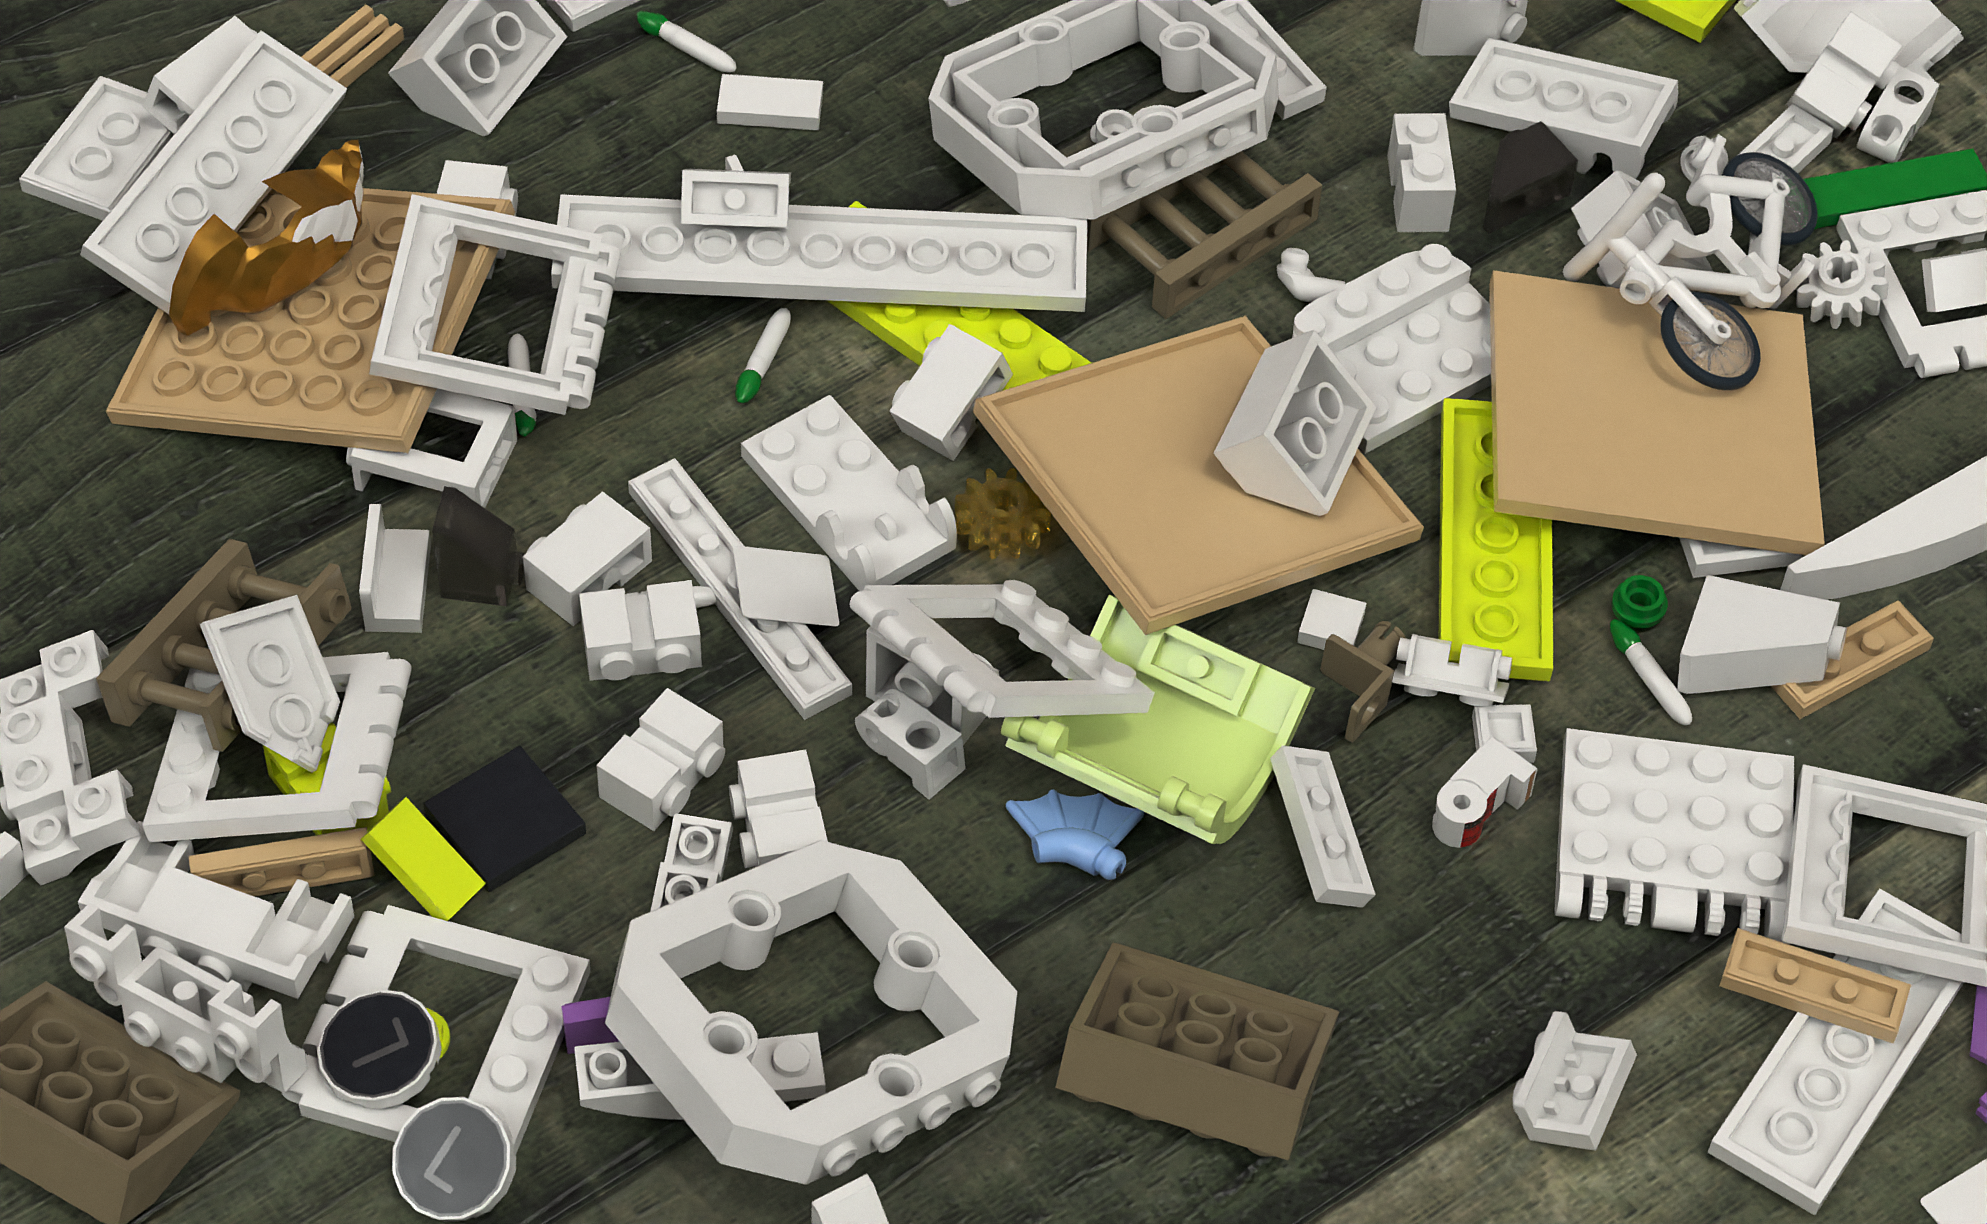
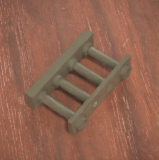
[1087,151,1322,319]
[96,539,352,752]

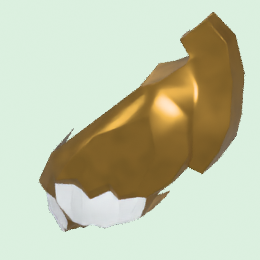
[169,140,364,336]

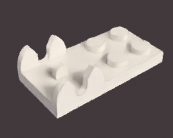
[1449,38,1678,179]
[741,395,957,591]

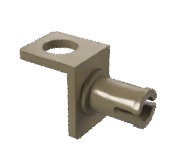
[1320,621,1405,743]

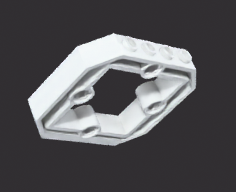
[928,0,1279,220]
[605,840,1017,1185]

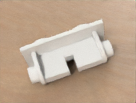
[1392,634,1512,707]

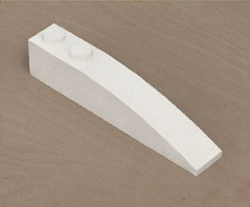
[1780,456,1987,600]

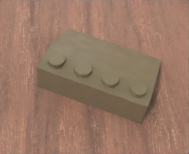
[1055,942,1339,1161]
[0,981,241,1224]

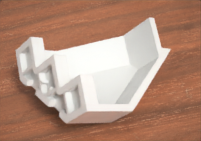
[1734,0,1964,81]

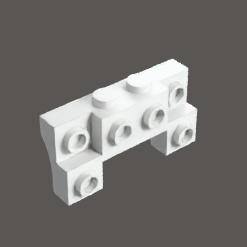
[0,630,141,885]
[78,821,355,999]
[64,903,308,1093]

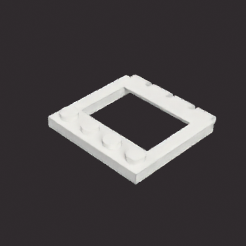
[1836,190,1987,378]
[369,194,621,415]
[849,580,1155,718]
[142,652,412,842]
[1782,764,1987,987]
[282,905,591,1155]

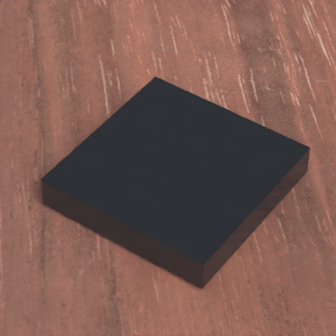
[423,746,586,893]

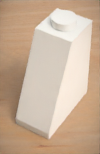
[142,16,258,134]
[1677,575,1847,694]

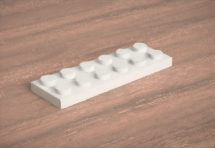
[80,31,347,314]
[1708,888,1964,1215]

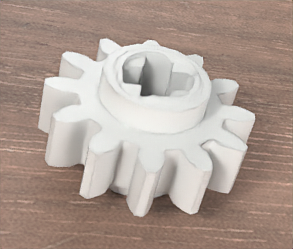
[1795,240,1889,329]

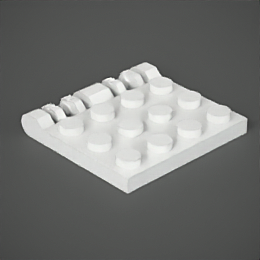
[1554,728,1794,945]

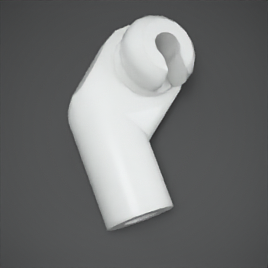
[1277,248,1345,302]

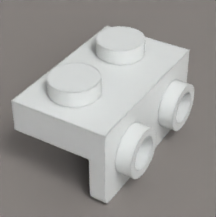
[1513,1011,1637,1151]

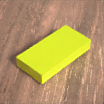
[361,797,486,921]

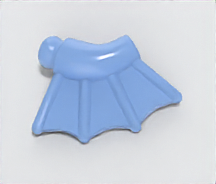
[1005,790,1144,880]

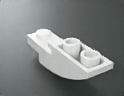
[574,1032,826,1119]

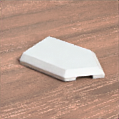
[200,595,340,773]

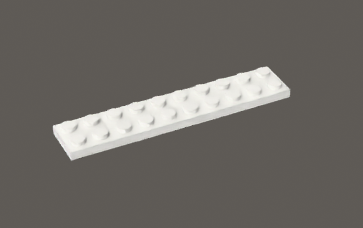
[551,194,1087,312]

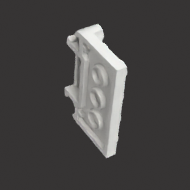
[1292,244,1491,454]

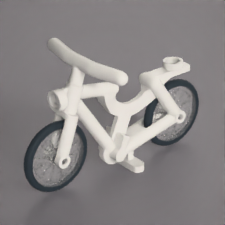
[1563,134,1818,390]

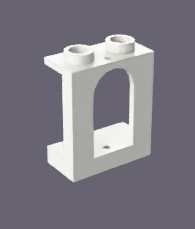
[346,388,517,522]

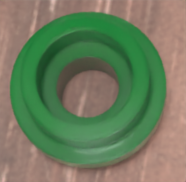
[1611,575,1668,628]

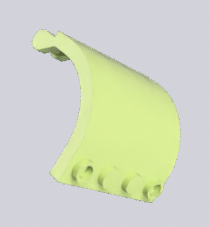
[1001,595,1315,844]

